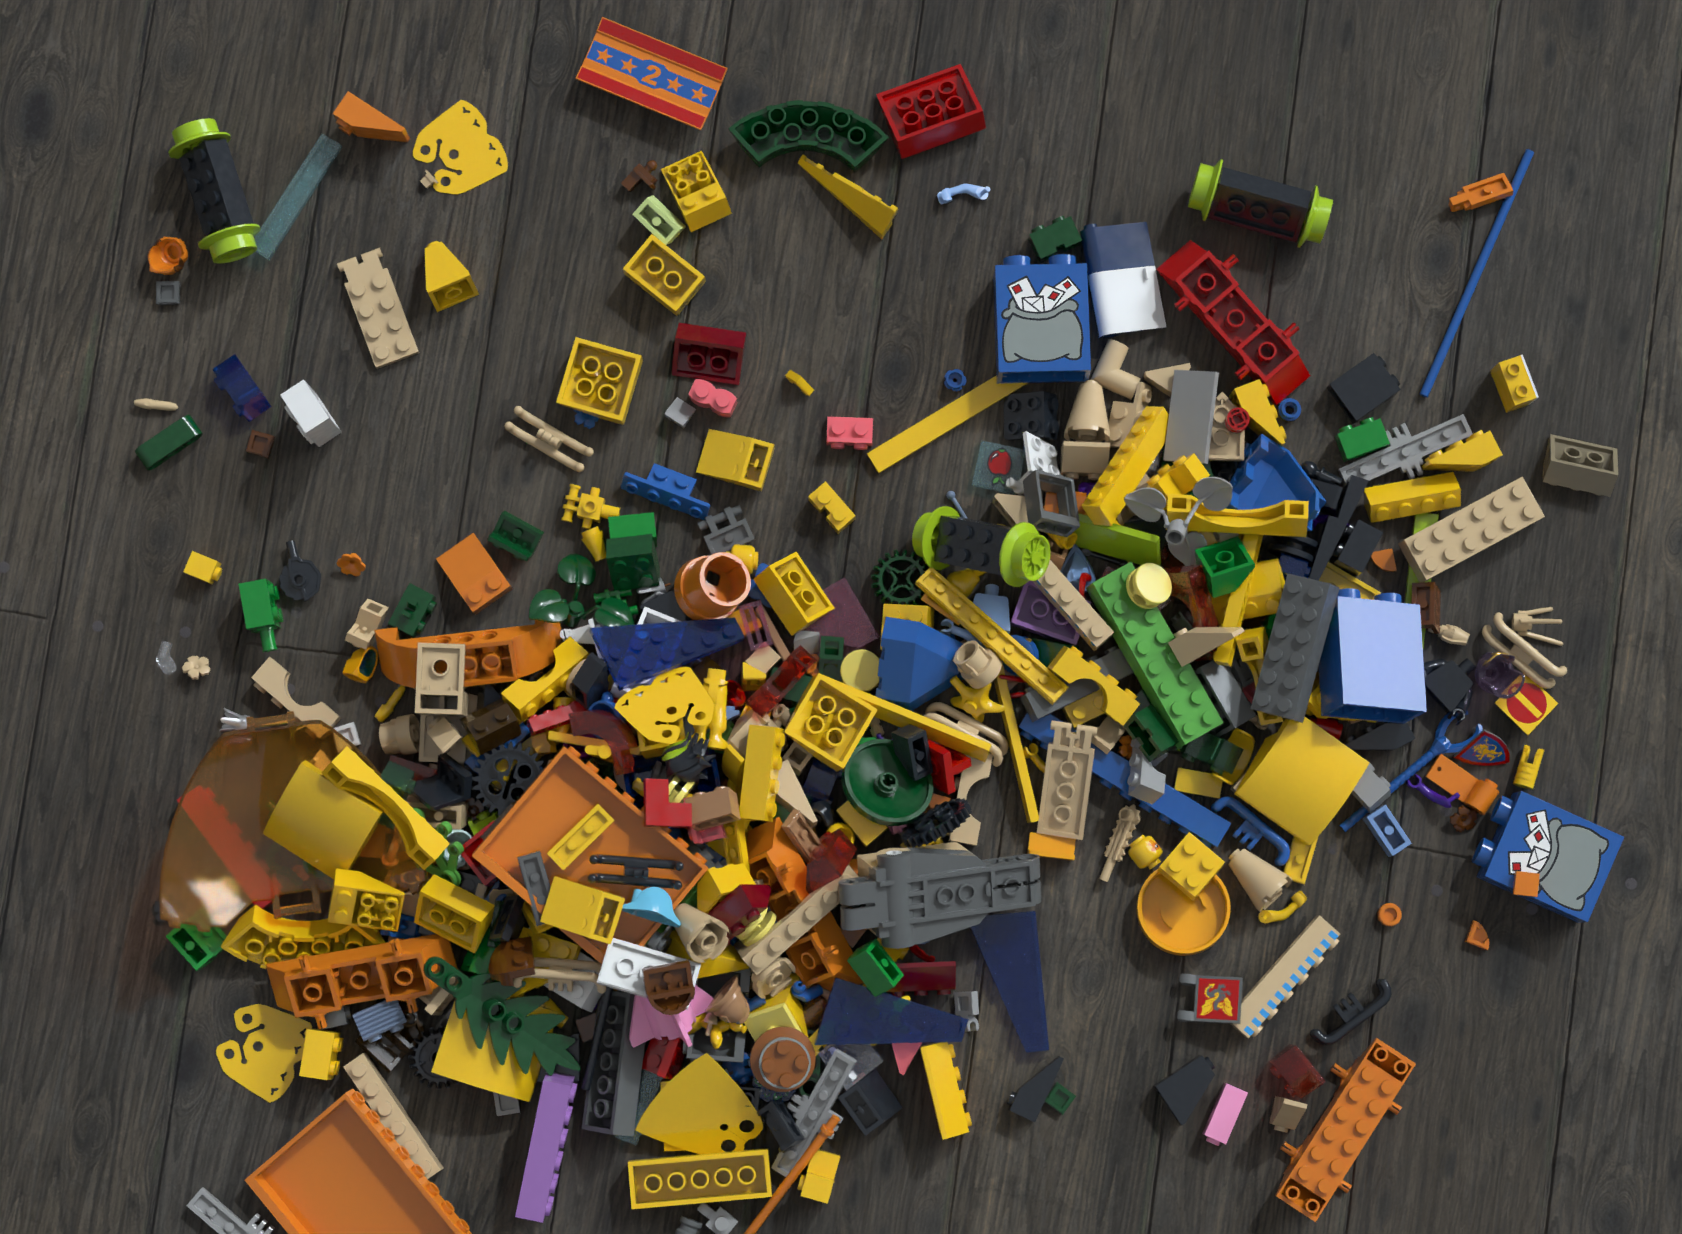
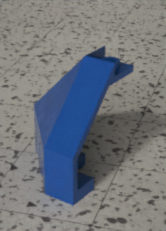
[1226,434,1327,535]
[876,617,964,711]

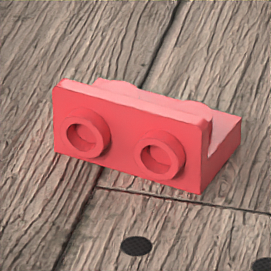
[826,417,873,450]

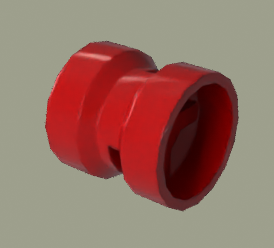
[1224,407,1250,434]

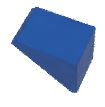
[380,914,421,939]

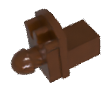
[621,160,658,192]

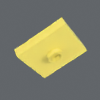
[744,1002,802,1041]

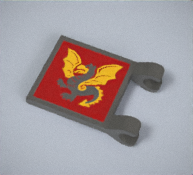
[1177,974,1243,1024]

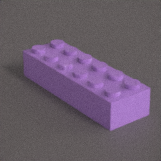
[515,1072,578,1223]

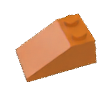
[333,91,410,143]
[436,533,513,615]

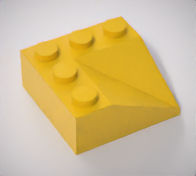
[556,337,643,425]
[784,673,878,771]

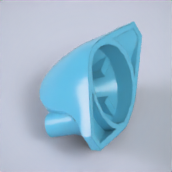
[621,887,681,928]

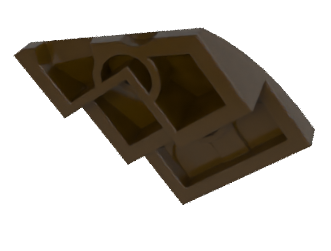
[355,1000,424,1073]

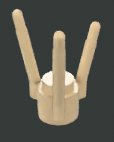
[1512,607,1563,646]

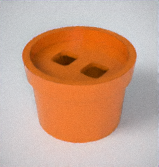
[674,552,751,624]

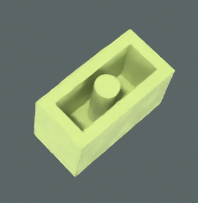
[633,195,686,245]

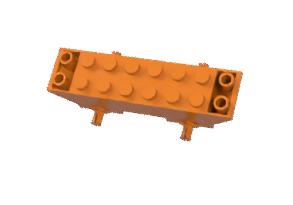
[746,817,864,994]
[266,934,458,1029]
[1275,1038,1416,1222]

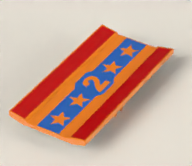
[576,17,728,130]

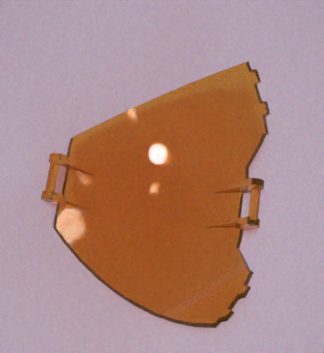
[159,711,428,932]

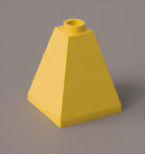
[425,241,479,312]

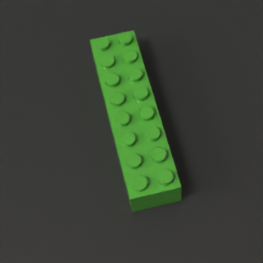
[1086,562,1223,749]

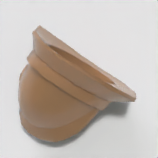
[705,975,750,1024]

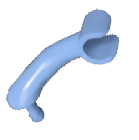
[937,184,990,204]
[941,619,986,648]

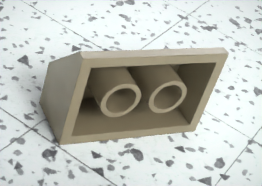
[1543,434,1618,497]

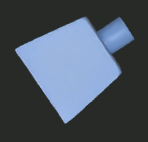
[973,584,1010,634]

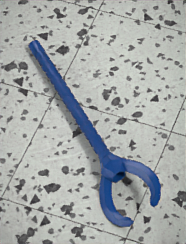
[1339,711,1483,832]

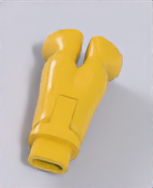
[691,668,729,751]

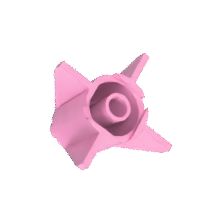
[629,984,713,1048]

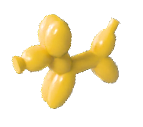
[688,1012,747,1049]

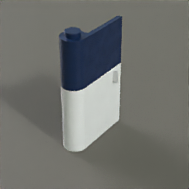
[1080,222,1166,339]

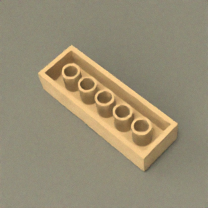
[1398,476,1545,583]

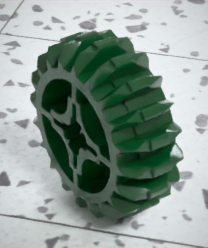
[871,549,929,605]

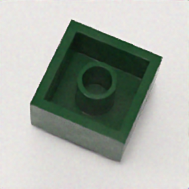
[606,534,660,591]

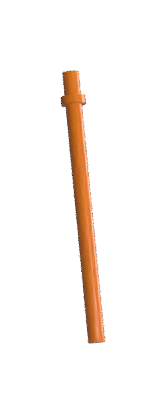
[744,1114,840,1234]

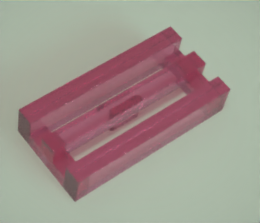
[738,600,773,651]

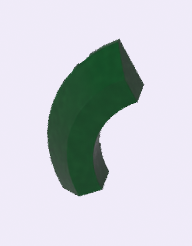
[728,100,889,173]

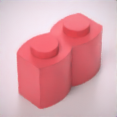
[689,379,737,417]

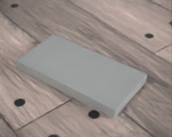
[1163,370,1219,464]

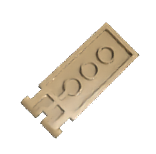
[337,248,419,369]
[1037,720,1098,840]

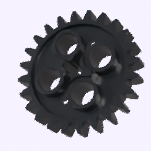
[472,741,544,816]
[900,798,972,848]

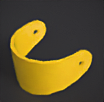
[1211,728,1255,785]

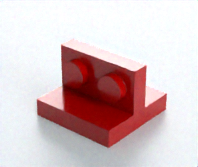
[928,739,972,795]
[642,1036,686,1079]

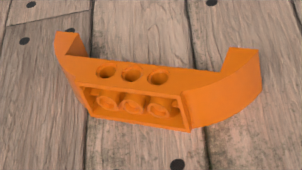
[374,620,563,688]

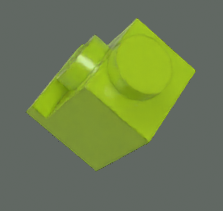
[468,810,499,835]

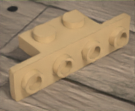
[1105,382,1152,448]

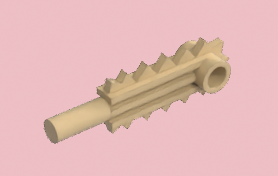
[1099,804,1141,882]

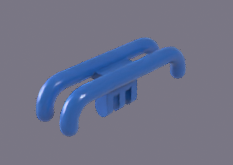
[1211,797,1290,866]

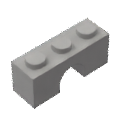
[1127,739,1168,804]

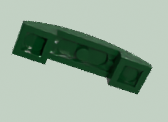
[819,636,844,682]

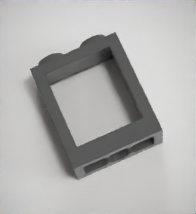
[1023,470,1080,537]

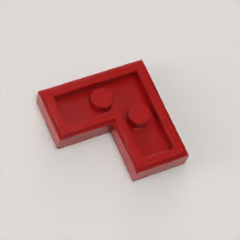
[643,778,692,828]

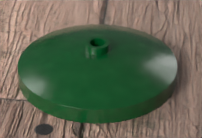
[842,739,933,826]

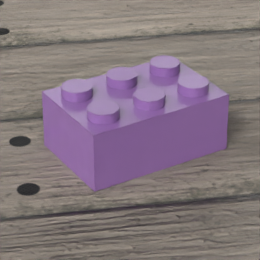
[1010,581,1091,645]

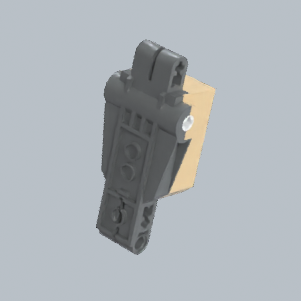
[838,842,1042,949]

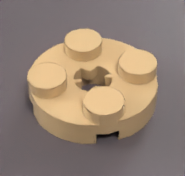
[751,956,796,999]

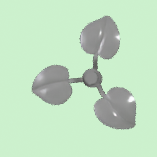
[1124,477,1233,570]

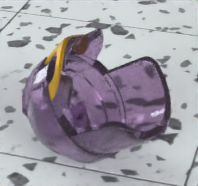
[1475,652,1525,699]

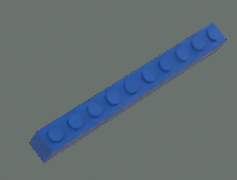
[1018,713,1231,849]

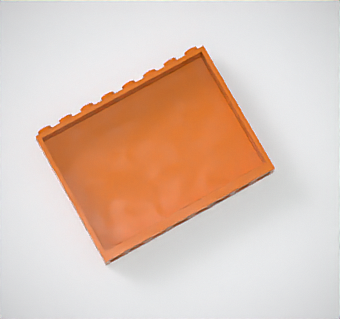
[472,746,709,964]
[245,1089,472,1234]

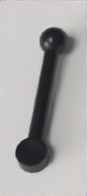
[1082,549,1128,567]

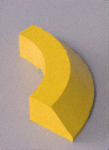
[221,905,385,969]

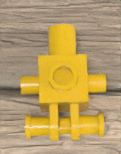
[561,484,621,529]

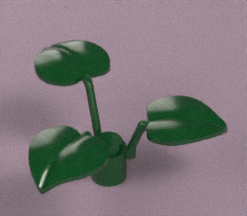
[529,554,634,631]

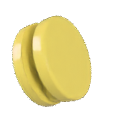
[1126,563,1172,609]
[840,649,879,693]
[669,775,695,803]
[736,907,776,946]

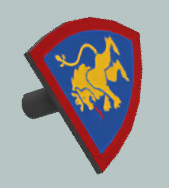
[1454,727,1510,766]

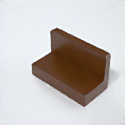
[1411,582,1441,634]

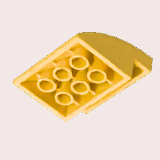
[1234,717,1370,846]
[263,760,384,879]
[431,997,559,1102]

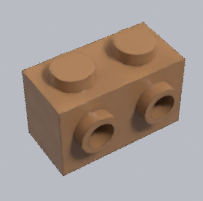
[685,786,741,832]

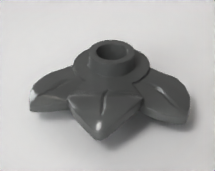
[647,925,675,953]

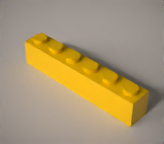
[1082,406,1169,526]

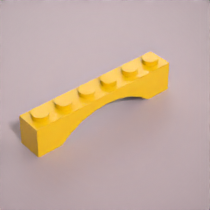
[1166,494,1309,537]
[321,746,450,870]

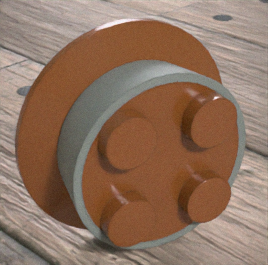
[750,1026,816,1092]

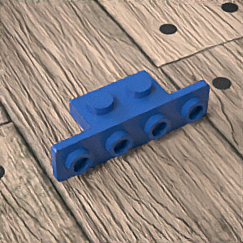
[621,463,710,520]

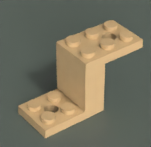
[415,643,469,763]

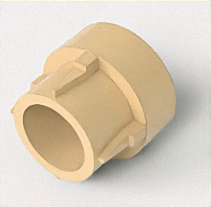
[953,640,1002,689]
[379,714,420,755]

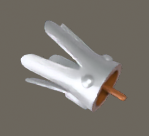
[637,578,670,604]
[219,708,255,734]

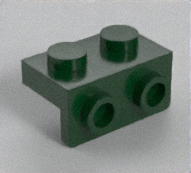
[487,510,544,561]

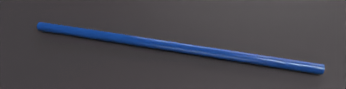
[1420,149,1534,398]

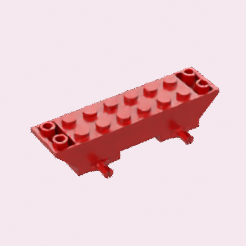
[1156,240,1311,405]

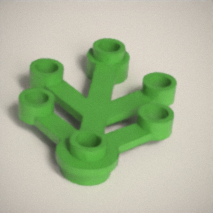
[413,808,464,886]

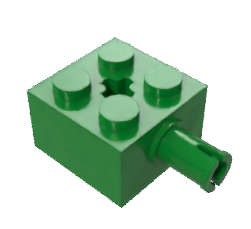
[239,579,283,652]

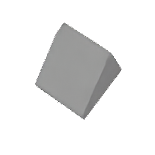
[664,397,696,428]
[794,631,820,657]

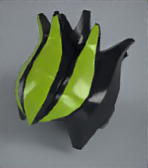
[661,731,716,782]

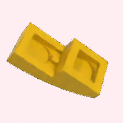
[722,744,745,788]

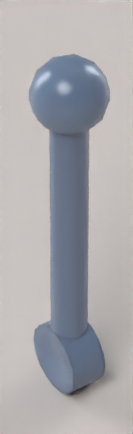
[946,491,967,518]

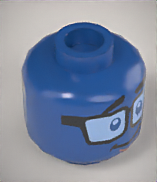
[722,1052,754,1086]

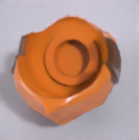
[148,237,188,275]

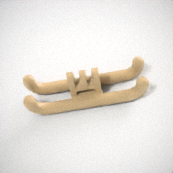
[504,406,594,472]
[1482,612,1567,689]
[924,702,1009,767]
[513,957,606,994]

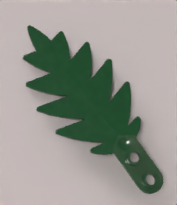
[423,956,580,1076]

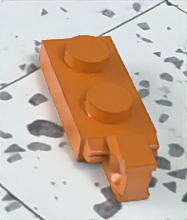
[1448,173,1513,212]

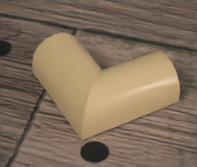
[1090,339,1141,400]

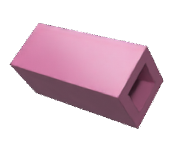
[1202,1083,1248,1146]

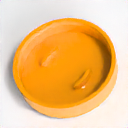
[1137,869,1230,956]

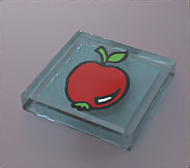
[972,440,1025,495]

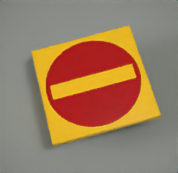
[1495,673,1558,736]

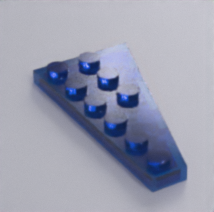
[589,618,745,691]
[970,911,1049,1052]
[814,977,969,1045]

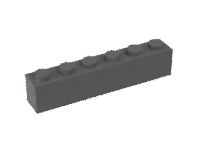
[1020,646,1134,722]

